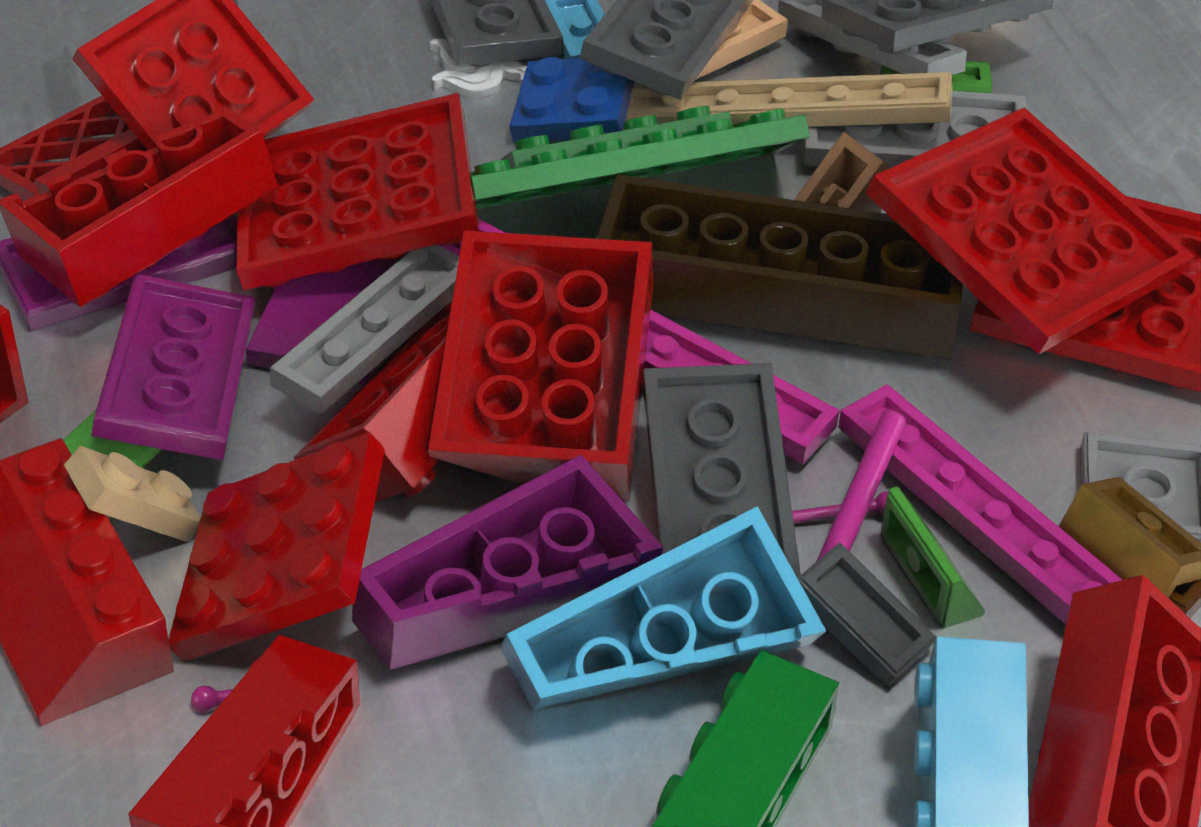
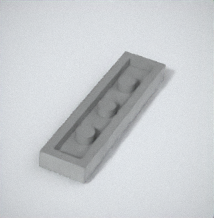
[778,0,967,75]
[270,245,459,415]

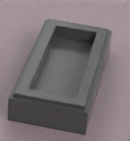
[798,542,936,688]

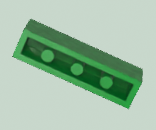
[652,650,840,827]

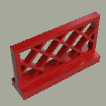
[0,95,147,200]

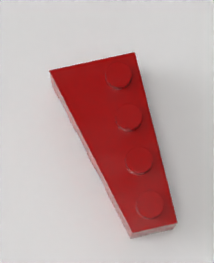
[0,107,278,308]
[128,635,361,827]

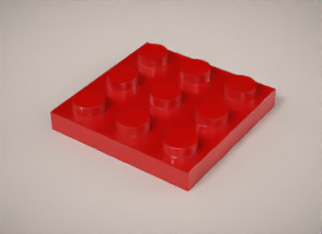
[72,0,315,150]
[169,432,385,662]

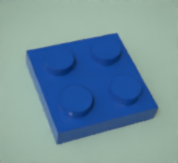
[509,57,634,144]

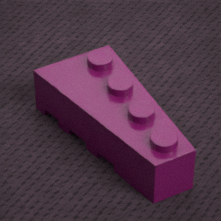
[352,455,663,670]

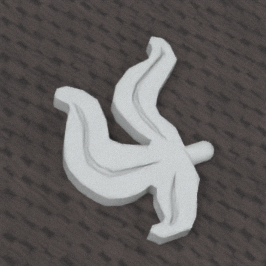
[430,38,527,99]

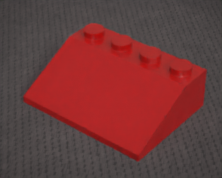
[428,230,653,502]

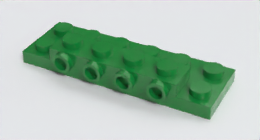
[470,106,810,210]

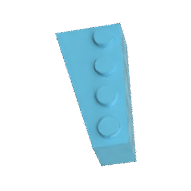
[500,506,826,711]
[913,636,1029,827]

